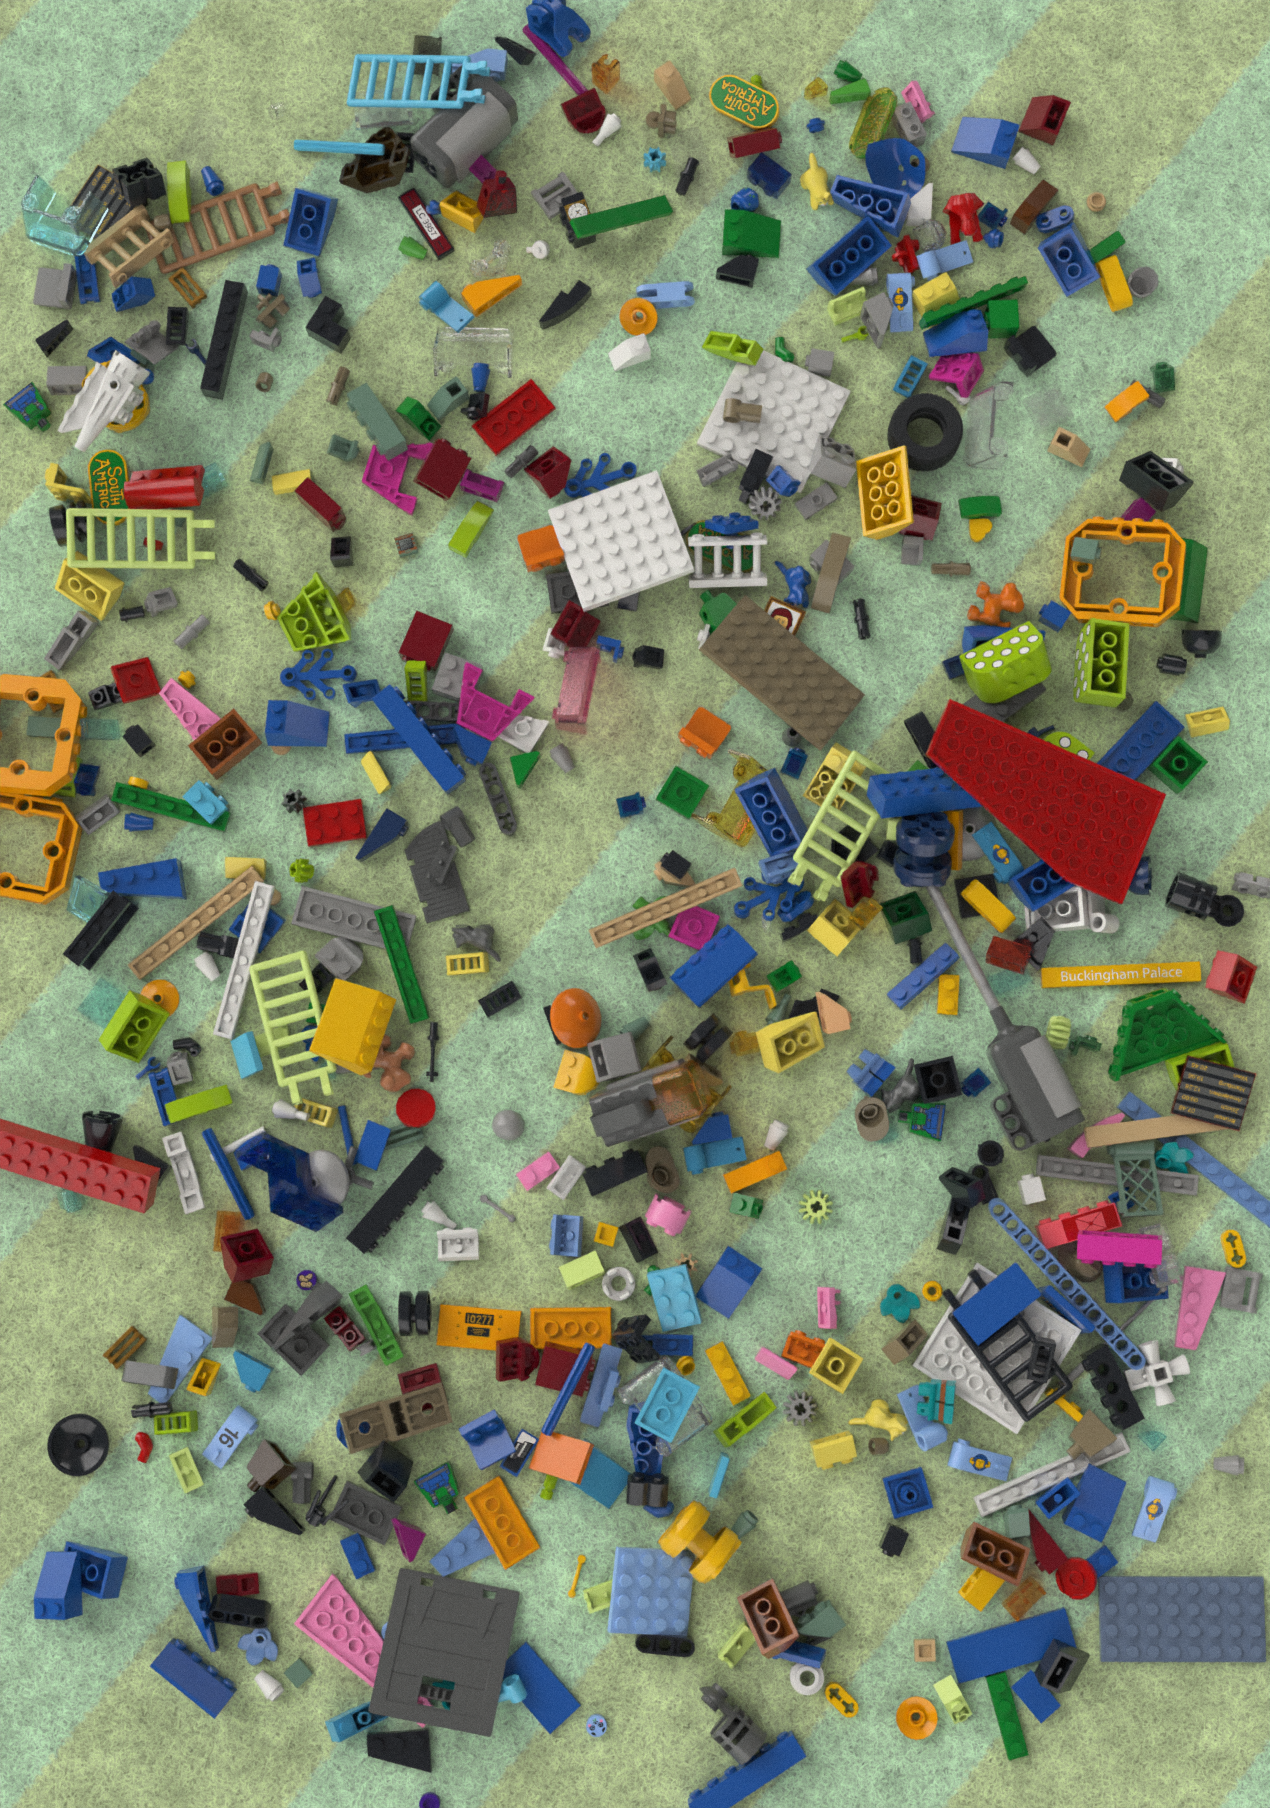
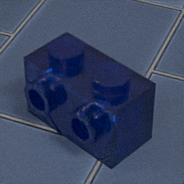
[747,152,792,200]

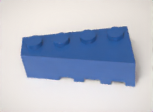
[98,858,187,900]

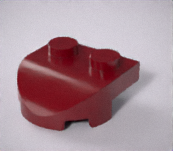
[560,88,606,134]
[840,861,879,908]
[496,1337,540,1382]

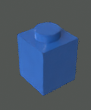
[256,264,282,297]
[1038,600,1071,633]

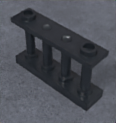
[63,890,139,971]

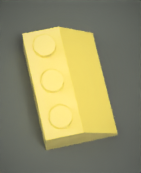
[55,551,125,621]

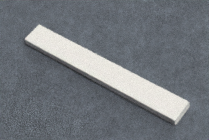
[213,881,275,1040]
[973,1432,1131,1517]

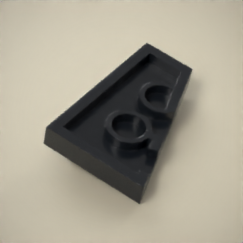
[367,1728,432,1773]

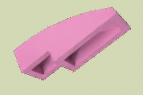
[1067,1113,1125,1158]

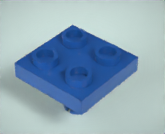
[705,512,759,549]
[882,1466,934,1519]

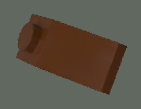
[224,1279,266,1315]

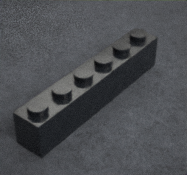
[200,280,248,400]
[346,1145,445,1254]

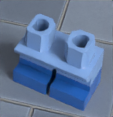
[846,1049,896,1097]

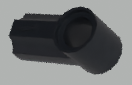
[197,932,239,958]
[968,1164,999,1205]

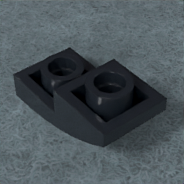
[88,683,122,710]
[780,912,818,943]

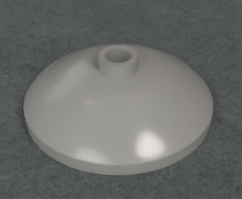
[958,807,997,861]
[297,1150,349,1210]

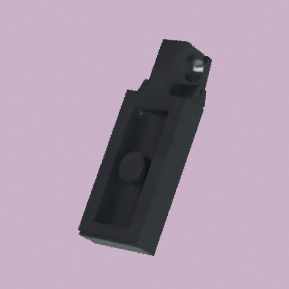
[739,449,773,503]

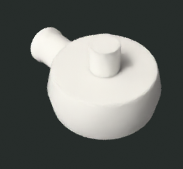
[526,240,550,259]

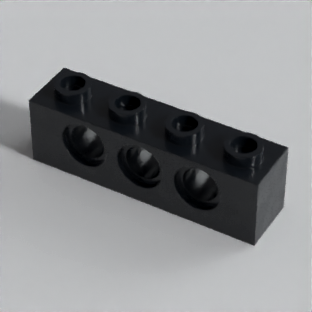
[1080,1343,1145,1430]

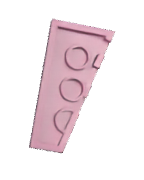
[159,678,221,740]

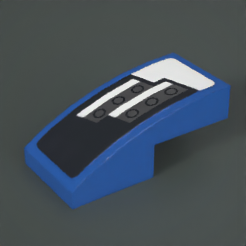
[499,1429,539,1478]

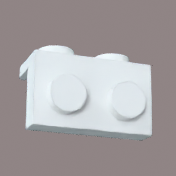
[437,1227,479,1261]

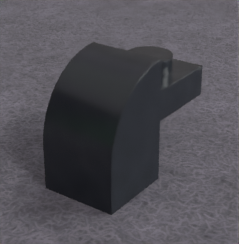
[633,948,667,992]

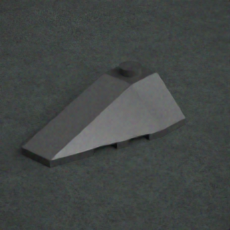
[272,1281,343,1353]

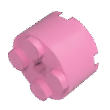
[645,1193,692,1237]

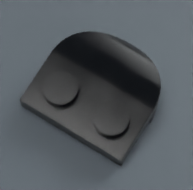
[830,819,880,862]

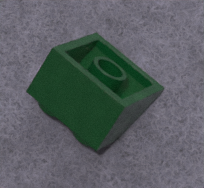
[878,891,932,945]

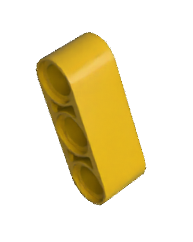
[1095,255,1133,312]
[961,879,1016,933]

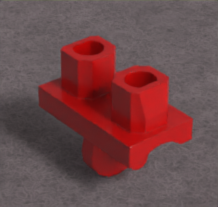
[891,235,920,274]

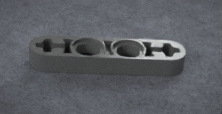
[404,701,459,722]
[479,762,517,836]

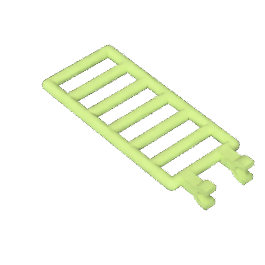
[66,508,215,569]
[787,751,890,902]
[249,951,337,1105]

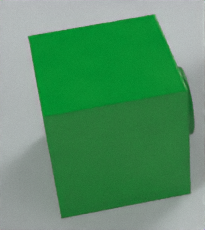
[984,299,1019,339]

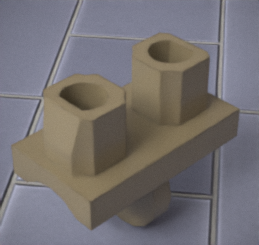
[646,104,677,138]
[255,293,290,329]

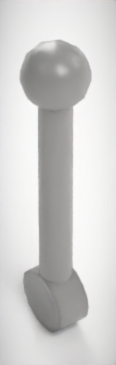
[480,1195,516,1222]

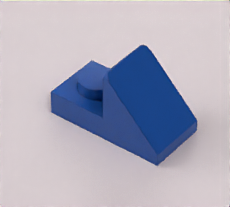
[342,679,381,708]

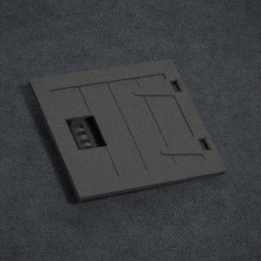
[369,1568,520,1737]

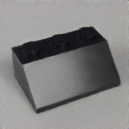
[1119,451,1194,512]
[582,1148,647,1197]

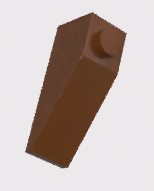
[1010,179,1058,234]

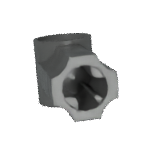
[440,806,476,848]
[291,1462,314,1504]

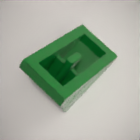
[510,751,541,789]

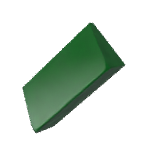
[1089,231,1126,263]

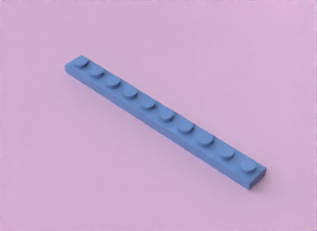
[1116,1092,1270,1228]

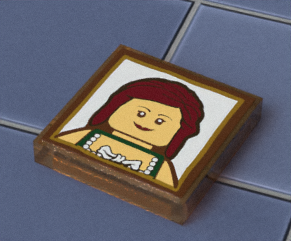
[764,596,806,636]

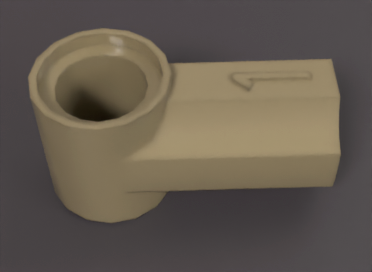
[722,398,762,423]

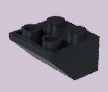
[357,1440,413,1503]
[1034,1638,1090,1694]

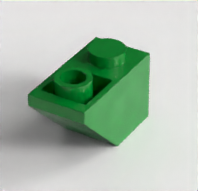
[395,396,442,441]

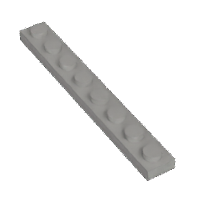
[1035,1155,1199,1195]

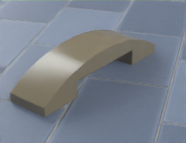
[811,533,851,613]

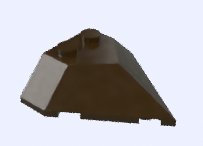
[339,121,410,193]

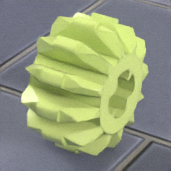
[1046,1016,1071,1050]
[799,1190,833,1224]

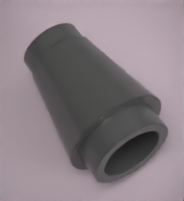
[782,727,801,746]

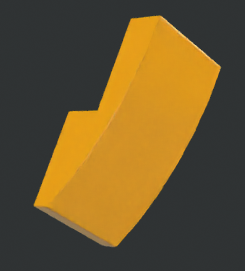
[1104,381,1149,422]

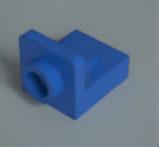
[766,465,801,497]
[597,635,624,663]

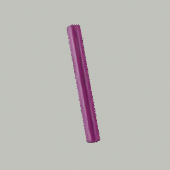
[522,24,588,95]

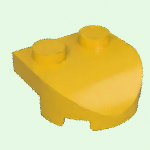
[553,1049,599,1095]

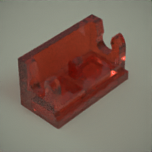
[986,936,1032,975]

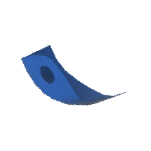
[865,138,925,199]

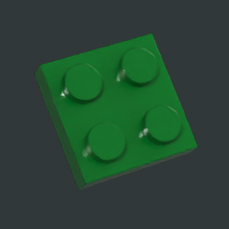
[655,766,709,820]

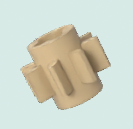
[674,1253,698,1277]

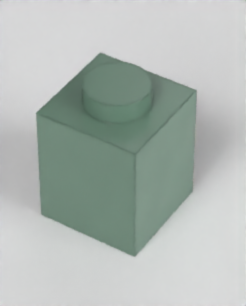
[1070,537,1102,564]

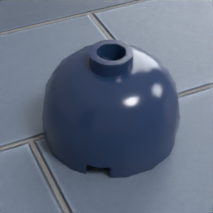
[1128,856,1152,895]

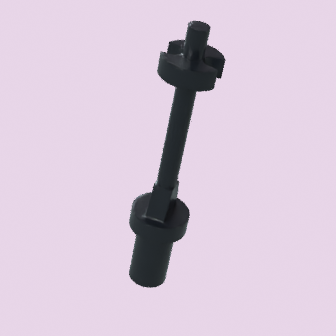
[426,1022,440,1082]

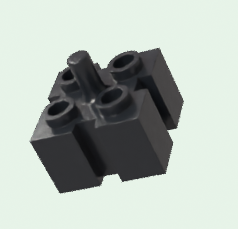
[112,157,166,207]

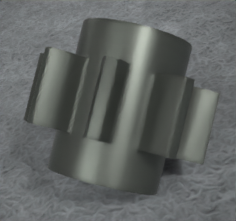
[281,789,307,814]

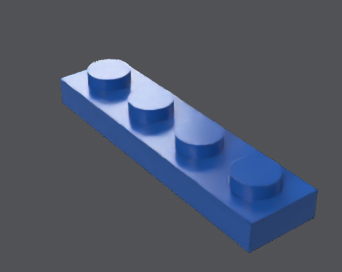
[887,942,960,1010]

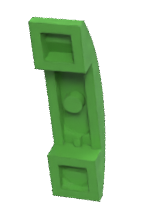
[349,1284,404,1366]

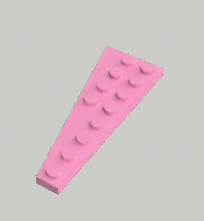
[294,1573,435,1728]

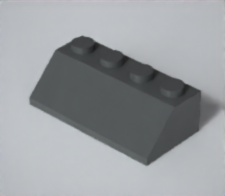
[963,682,1046,722]

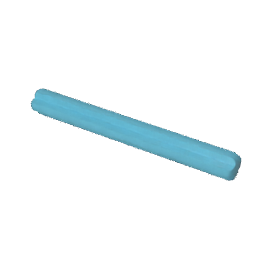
[294,140,385,155]

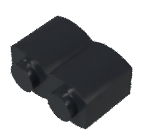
[626,1472,669,1507]

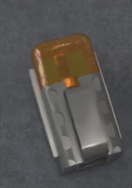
[589,1058,712,1147]

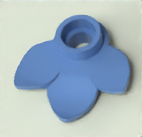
[238,1627,278,1665]

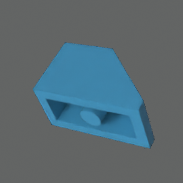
[233,1349,274,1393]

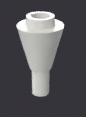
[592,113,622,147]
[272,1099,310,1121]
[421,1201,457,1230]

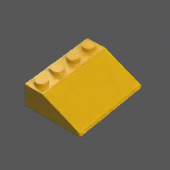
[856,446,914,540]
[309,978,396,1075]

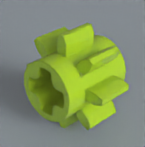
[289,858,314,883]

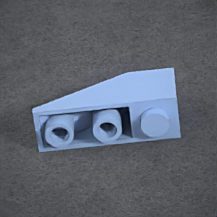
[450,48,508,82]

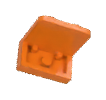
[517,525,565,572]
[678,707,731,760]

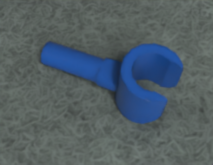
[135,1057,160,1080]

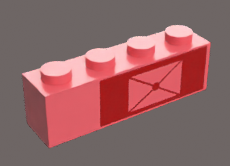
[1035,1200,1122,1249]

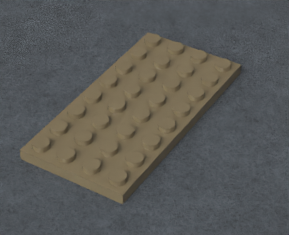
[699,595,865,751]

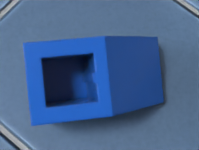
[112,276,155,312]

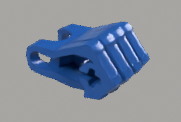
[526,0,591,57]

